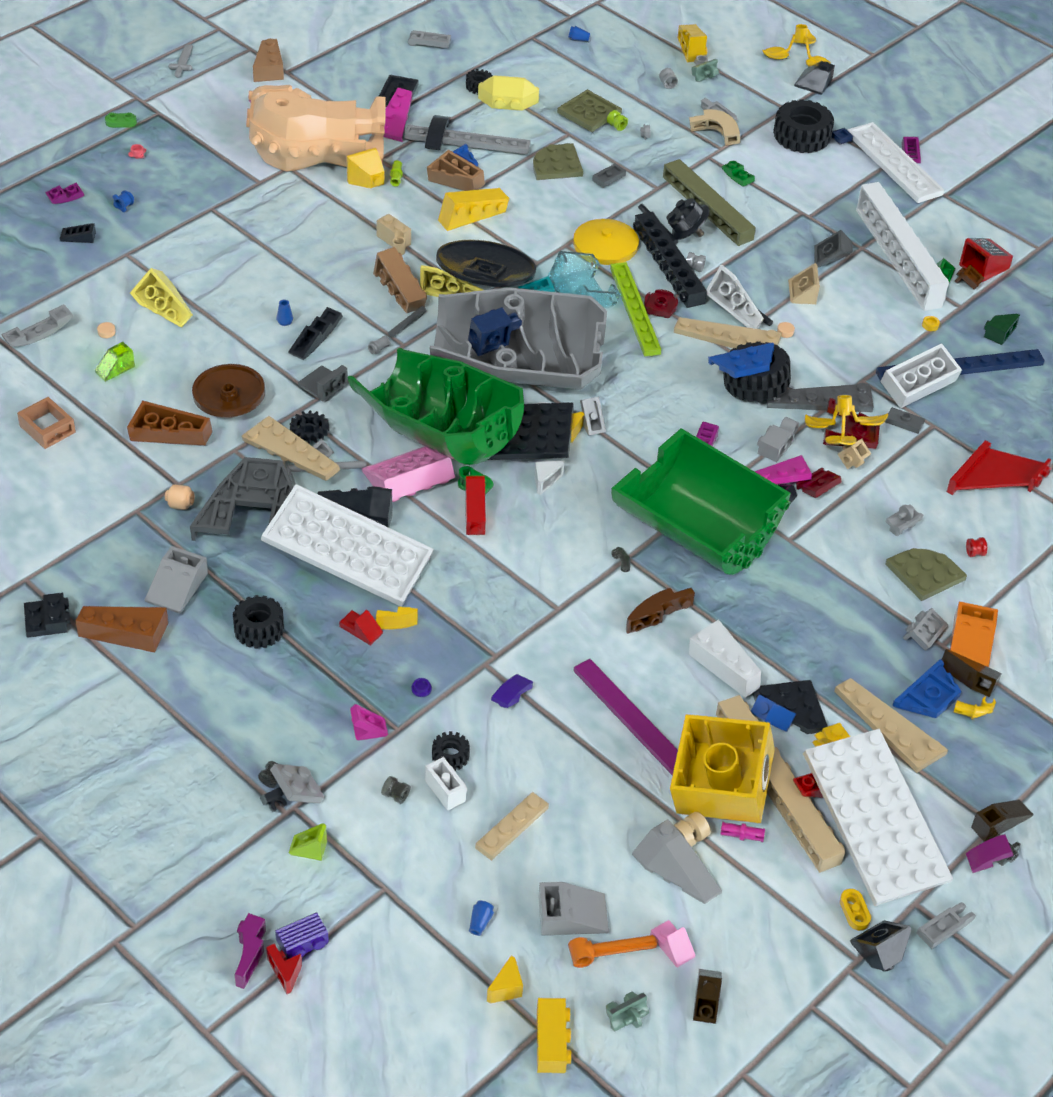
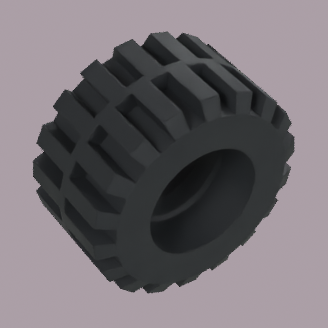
[233,595,284,649]

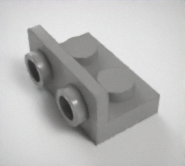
[902,608,948,650]

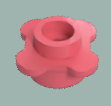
[128,144,146,159]

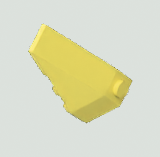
[130,268,193,327]

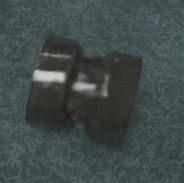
[381,776,411,804]

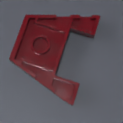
[823,398,880,449]

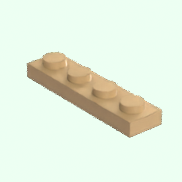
[475,792,549,861]

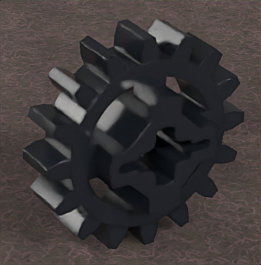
[290,410,330,444]

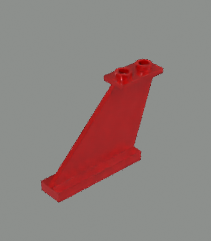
[946,440,1051,495]

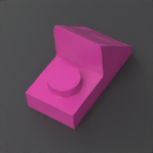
[350,704,388,740]

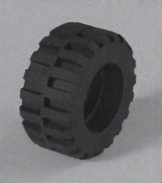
[773,99,834,153]
[723,341,791,402]

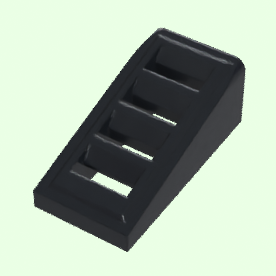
[60,223,96,243]

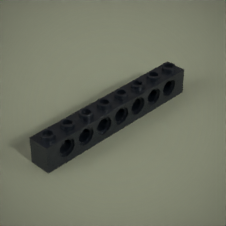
[633,211,707,308]

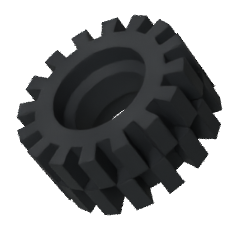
[466,69,493,95]
[432,731,470,771]

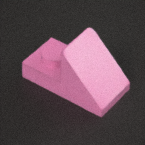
[650,920,695,968]

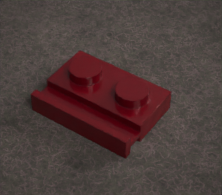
[796,468,841,498]

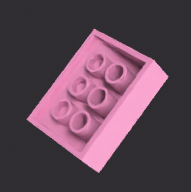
[362,446,455,502]

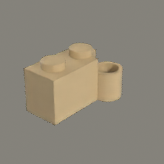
[377,214,411,255]

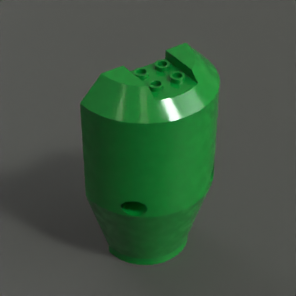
[347,348,524,465]

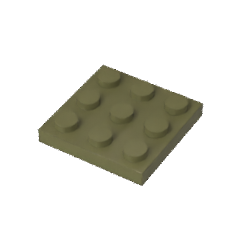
[557,89,622,132]

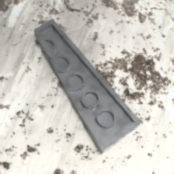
[766,383,874,412]

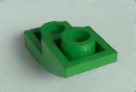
[722,161,755,187]

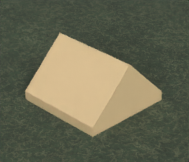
[788,263,820,304]

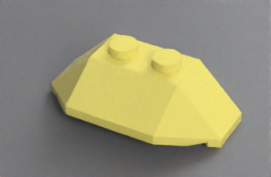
[478,75,539,111]

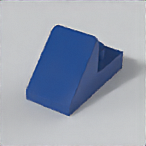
[751,695,796,732]

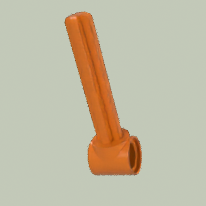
[568,935,657,968]

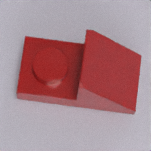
[339,610,383,646]
[266,943,302,994]

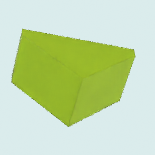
[288,823,327,861]

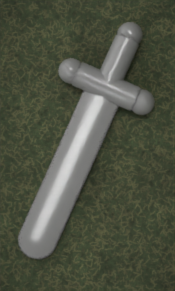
[168,44,193,78]

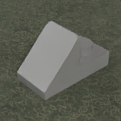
[580,397,606,436]

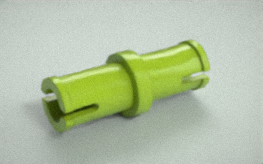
[390,160,403,186]

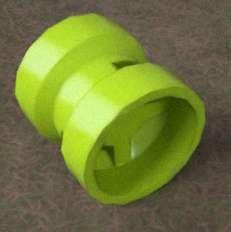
[607,110,628,131]

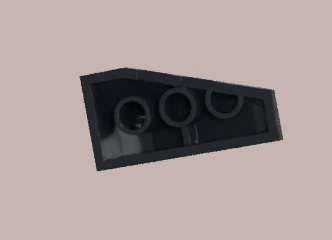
[317,486,392,528]

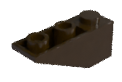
[941,649,1002,697]
[971,799,1034,842]

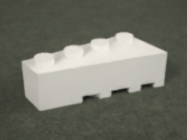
[689,619,761,698]

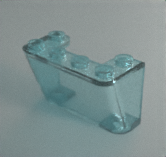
[548,251,621,308]

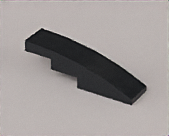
[288,307,343,360]

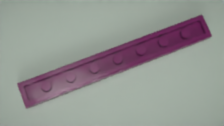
[574,658,678,776]

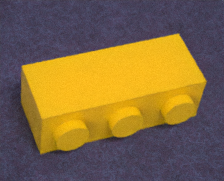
[537,998,571,1073]

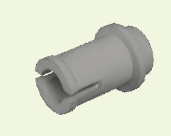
[368,336,390,354]

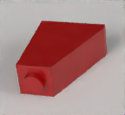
[465,476,486,535]

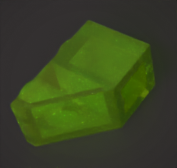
[95,342,135,382]

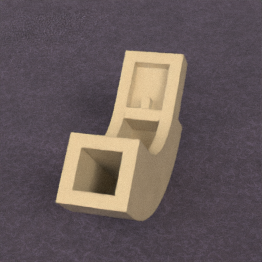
[689,109,740,146]

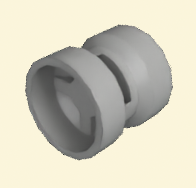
[659,68,678,89]
[686,252,706,272]

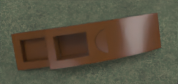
[626,587,695,634]

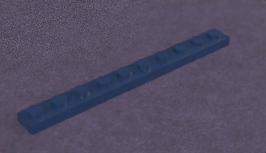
[876,349,1045,384]

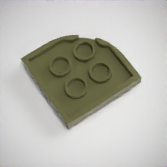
[533,143,583,180]
[885,548,967,601]

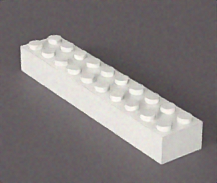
[856,182,949,311]

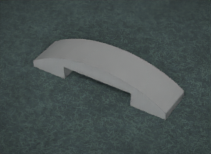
[1,304,73,347]

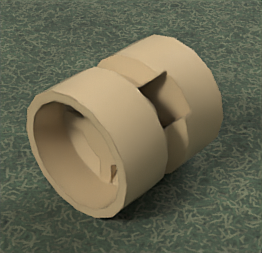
[674,812,711,847]

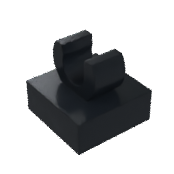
[260,787,287,812]

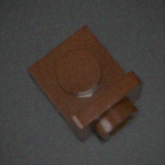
[955,265,984,289]

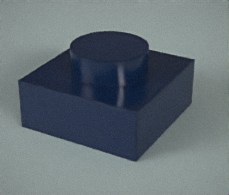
[832,128,853,145]

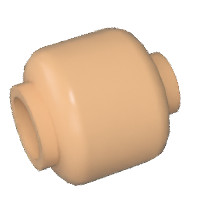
[165,484,195,510]

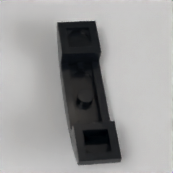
[425,115,451,150]

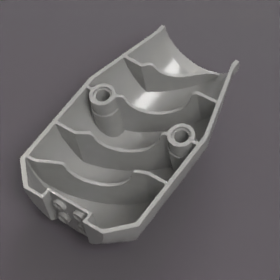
[430,288,607,390]

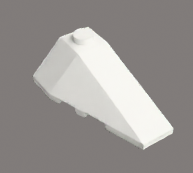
[706,265,764,329]

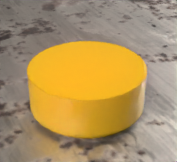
[922,316,940,331]

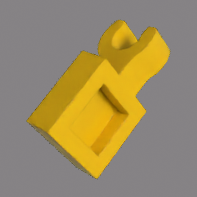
[812,723,850,747]

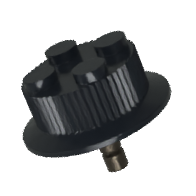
[666,198,710,240]

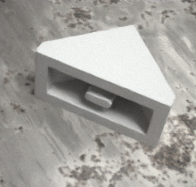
[534,461,564,495]

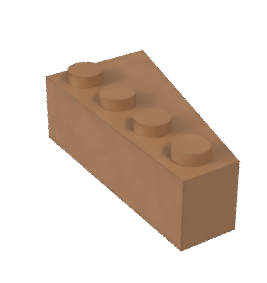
[373,247,427,313]

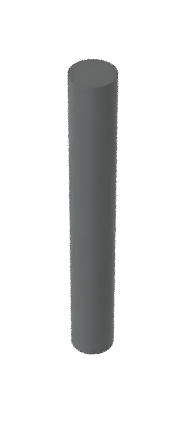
[388,306,426,338]

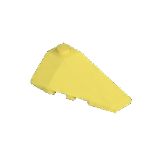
[420,265,483,297]

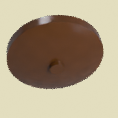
[192,364,265,417]

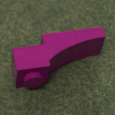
[234,913,266,989]

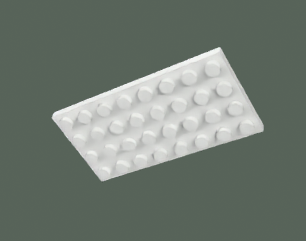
[261,484,434,607]
[803,729,953,906]

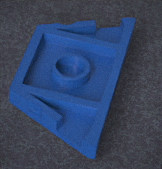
[708,342,774,378]
[892,659,962,718]

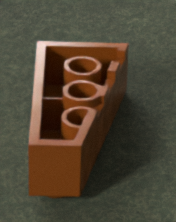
[76,606,169,653]

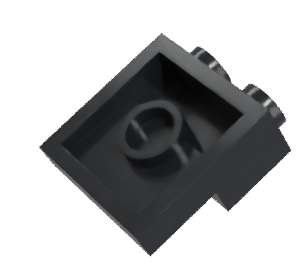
[24,592,71,638]

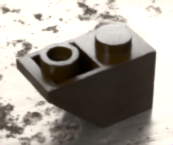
[693,969,722,1024]

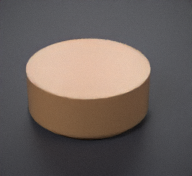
[97,322,116,338]
[777,322,795,338]

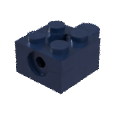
[468,307,522,356]

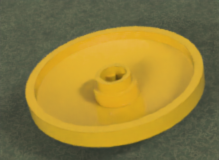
[573,219,639,265]

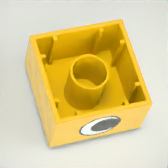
[670,714,775,823]

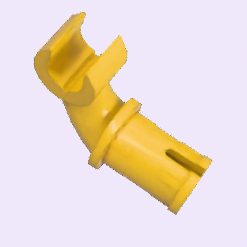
[953,696,996,720]

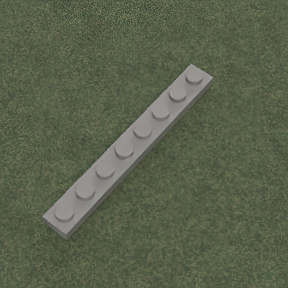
[405,125,530,154]

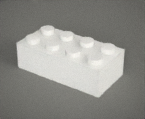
[880,344,962,409]

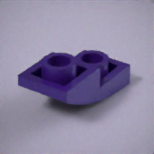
[491,674,533,708]

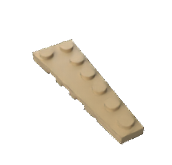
[674,317,782,348]
[242,416,340,481]
[834,678,948,773]

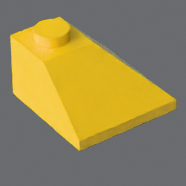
[347,148,384,188]

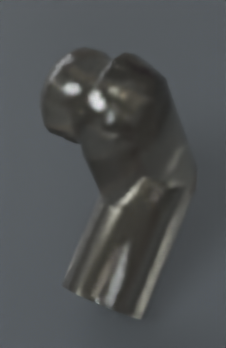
[611,547,631,572]

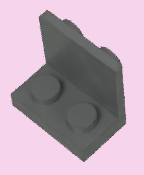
[298,365,348,401]

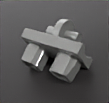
[886,504,924,536]

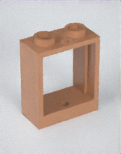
[17,397,76,449]

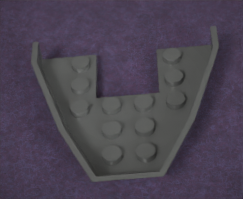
[190,457,296,541]

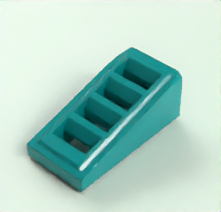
[517,276,555,292]

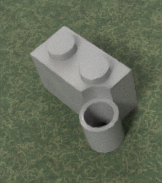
[757,417,799,463]

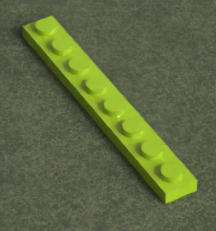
[610,262,661,357]

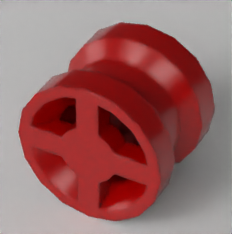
[966,537,988,557]

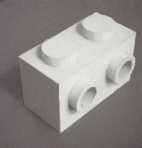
[425,757,467,811]

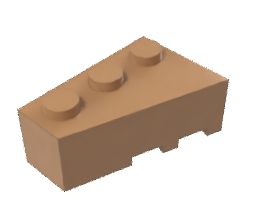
[253,38,284,82]
[427,150,485,191]

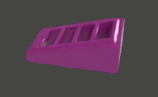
[902,137,921,163]
[696,421,719,447]

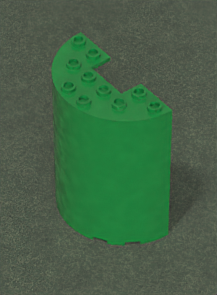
[611,428,791,575]

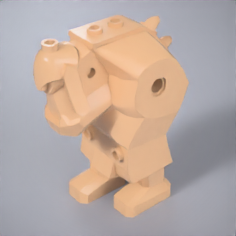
[246,85,385,172]

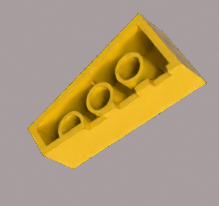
[438,188,509,231]

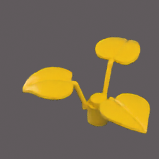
[762,24,831,66]
[805,395,888,445]

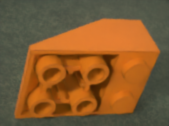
[950,601,998,667]

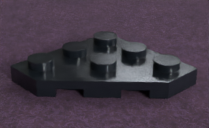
[752,680,828,734]

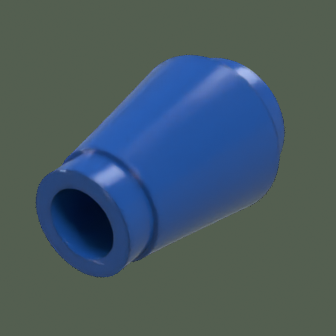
[568,26,590,41]
[276,300,293,326]
[469,900,494,936]

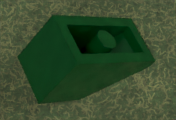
[984,313,1020,345]

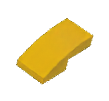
[376,606,418,630]

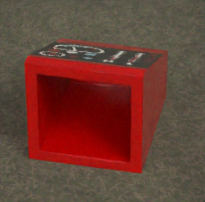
[959,238,1013,282]

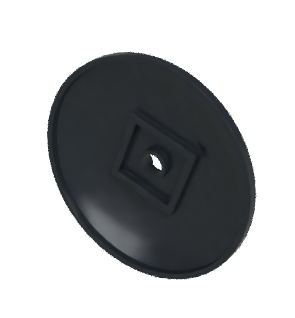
[436,240,536,287]

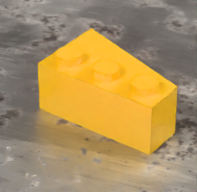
[677,24,707,62]

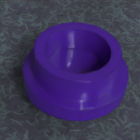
[411,678,432,697]

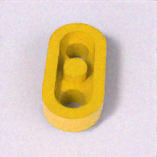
[840,889,871,931]

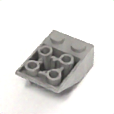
[145,546,208,614]
[538,882,609,935]

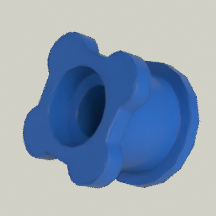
[113,190,134,212]

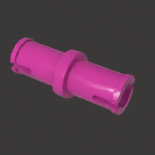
[720,822,765,842]

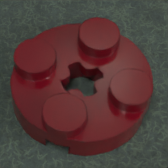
[644,289,678,318]

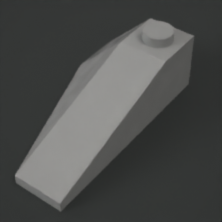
[632,819,722,904]

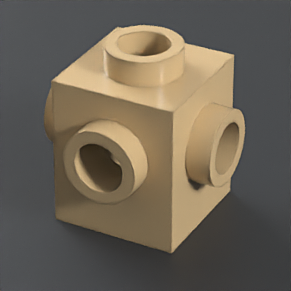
[838,439,871,469]

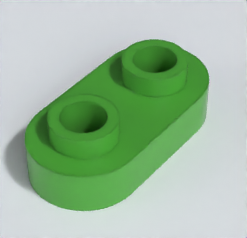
[105,112,137,128]

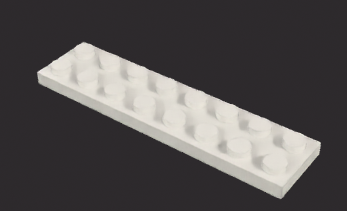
[848,122,944,203]

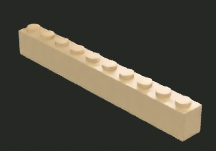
[716,695,845,873]

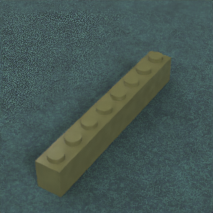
[663,159,756,246]

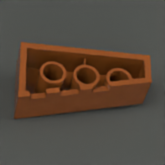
[127,400,213,446]

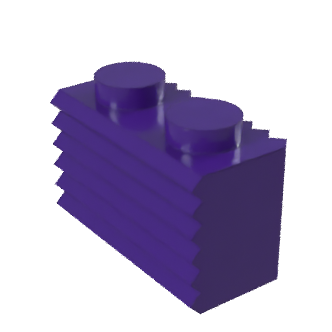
[275,912,329,959]

